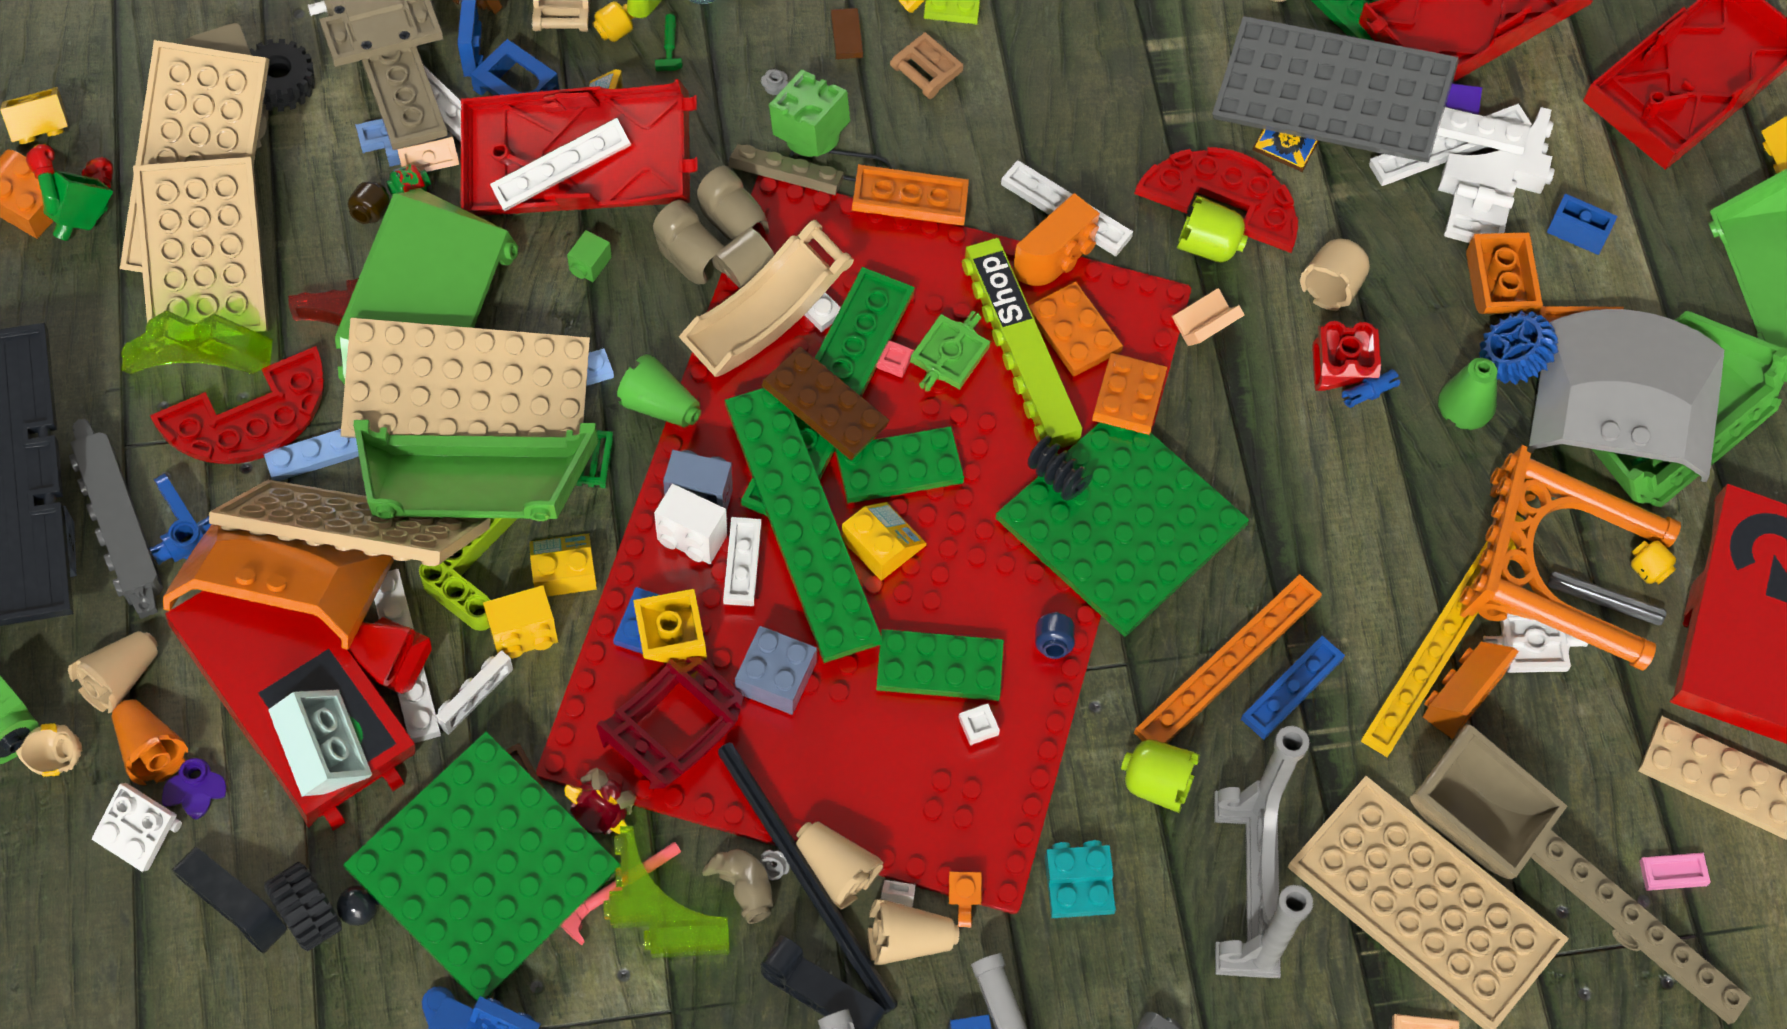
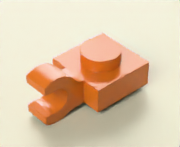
[949,872,982,927]

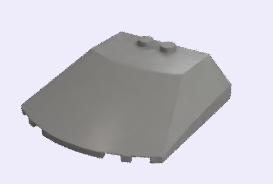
[1528,309,1725,482]

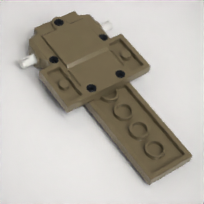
[307,0,448,150]

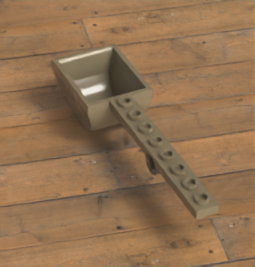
[1410,724,1751,1024]

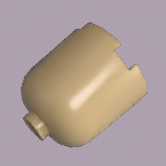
[1300,238,1370,311]

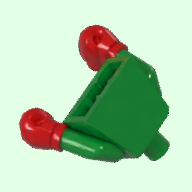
[26,144,113,241]

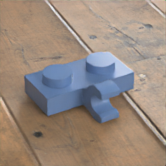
[356,119,401,167]

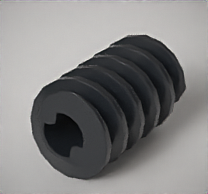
[1027,435,1093,501]

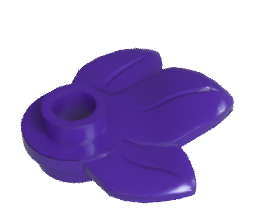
[162,758,226,820]

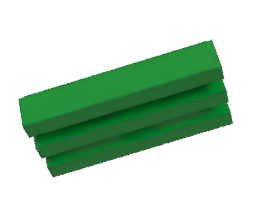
[576,430,614,488]

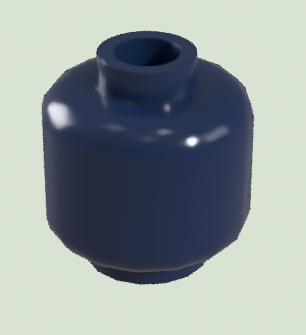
[1035,612,1075,659]

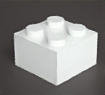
[654,484,727,564]

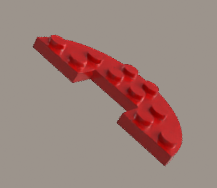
[1135,147,1298,253]
[150,346,325,464]

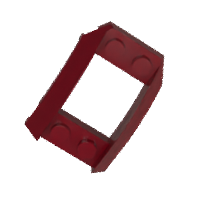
[597,657,744,789]

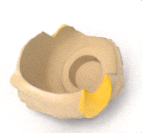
[16,723,83,777]

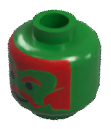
[386,164,431,196]

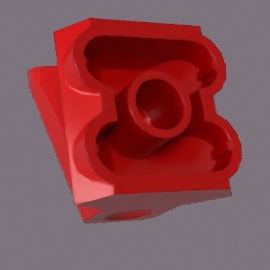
[1312,321,1381,391]
[348,617,432,694]

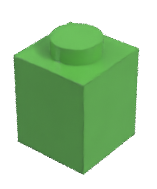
[567,230,612,282]

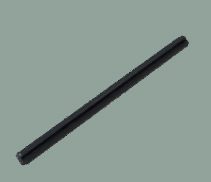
[718,742,898,1014]

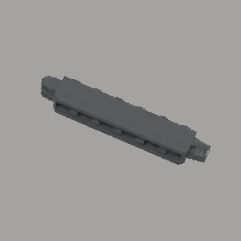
[69,419,163,619]

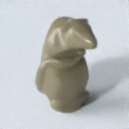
[702,849,774,924]

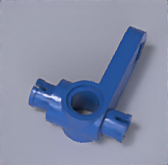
[149,473,212,565]

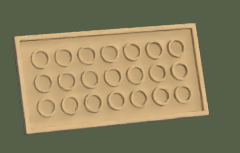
[120,40,270,273]
[340,318,590,438]
[209,479,490,566]
[1287,776,1569,1029]

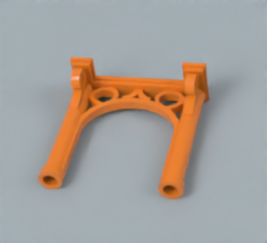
[1459,445,1681,671]

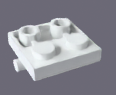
[1444,183,1514,243]
[92,783,182,872]

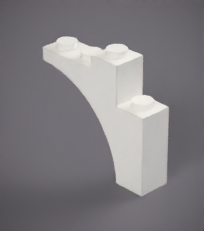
[1438,107,1555,197]

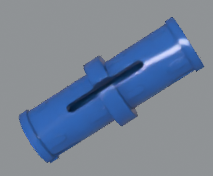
[1342,369,1400,408]

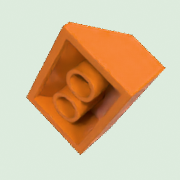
[1423,641,1519,740]

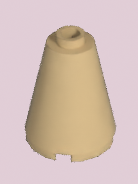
[68,631,158,713]
[796,822,883,909]
[868,899,959,965]

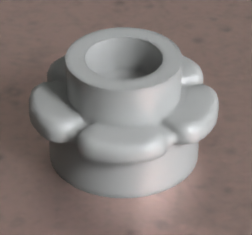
[761,69,788,95]
[760,850,790,880]

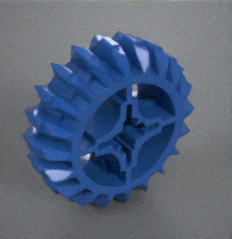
[1479,310,1559,385]

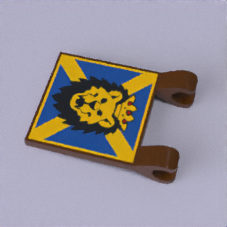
[1253,129,1319,172]

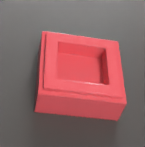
[877,340,914,378]

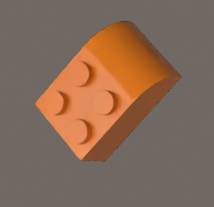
[0,149,53,239]
[1013,193,1100,286]
[1466,232,1543,314]

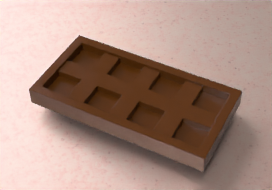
[761,346,890,461]

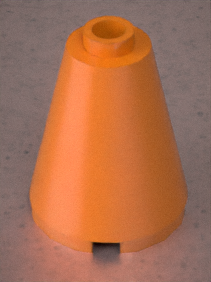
[112,699,188,785]

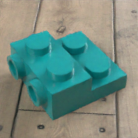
[1045,840,1116,918]

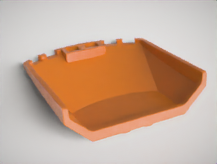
[163,524,394,650]

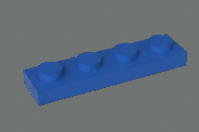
[1241,636,1345,740]

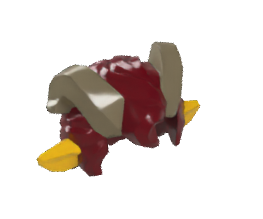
[564,768,637,835]

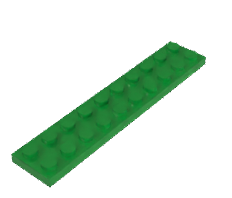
[741,267,915,516]
[725,388,882,663]

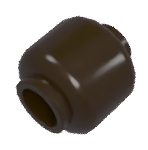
[347,182,390,224]

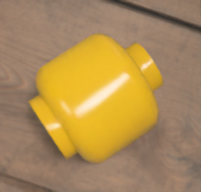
[593,1,635,42]
[1631,541,1676,585]

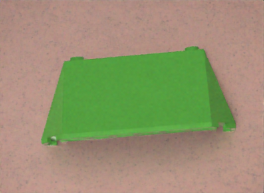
[1708,169,1787,348]
[335,188,518,385]
[1592,311,1787,507]
[353,420,598,521]

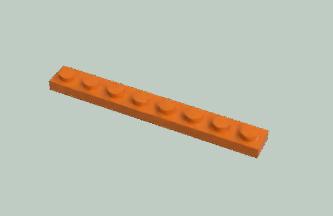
[1134,574,1322,744]

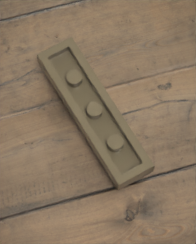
[729,144,844,195]

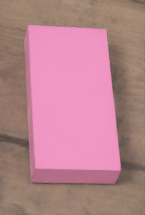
[1639,853,1711,891]

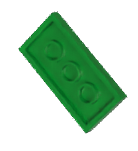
[835,426,964,504]
[876,629,1004,701]

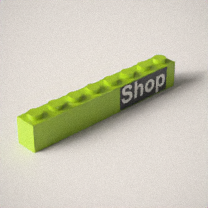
[962,238,1082,448]

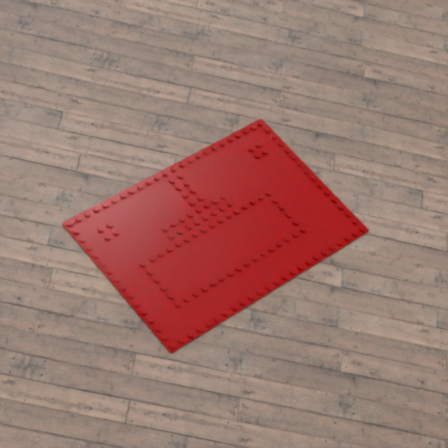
[536,175,1191,914]

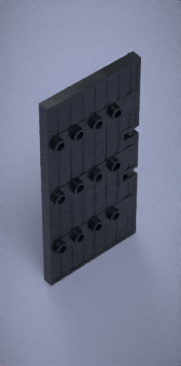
[0,323,74,626]

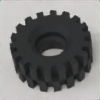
[250,39,315,112]

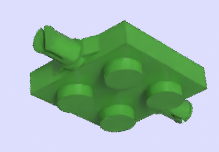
[910,311,991,391]

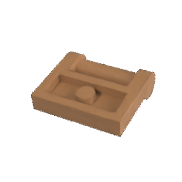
[890,32,963,99]

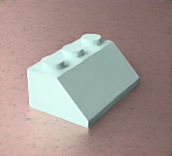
[269,690,372,796]

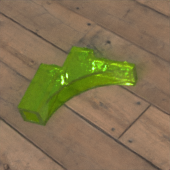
[121,310,272,375]
[604,826,730,958]

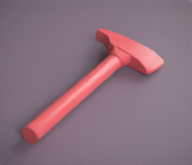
[561,842,681,945]

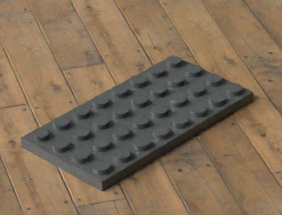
[1212,16,1459,163]

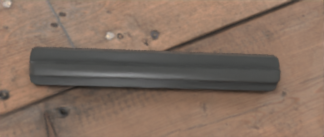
[1548,571,1667,625]

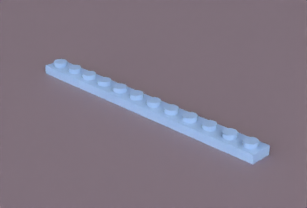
[264,348,614,481]

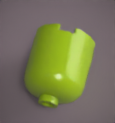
[1176,195,1248,263]
[1121,740,1200,813]

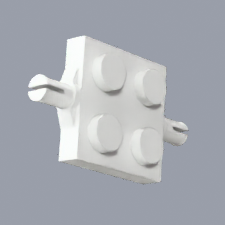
[1483,613,1588,673]

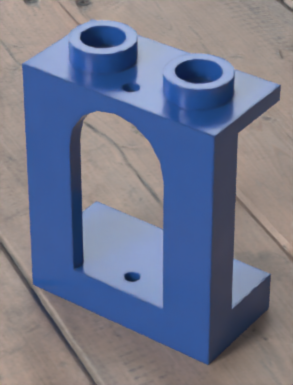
[470,39,560,96]

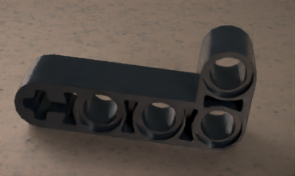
[171,847,288,954]
[761,936,886,1029]

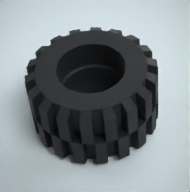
[264,861,342,952]

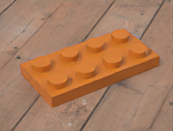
[852,164,969,226]

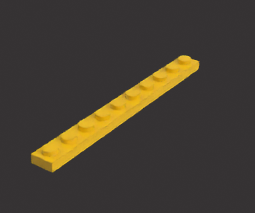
[1361,515,1525,758]

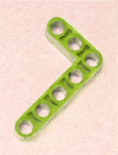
[419,518,518,631]

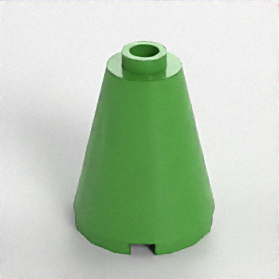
[617,354,701,427]
[1438,358,1497,430]

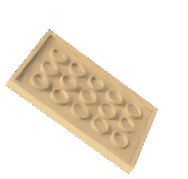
[133,157,268,341]

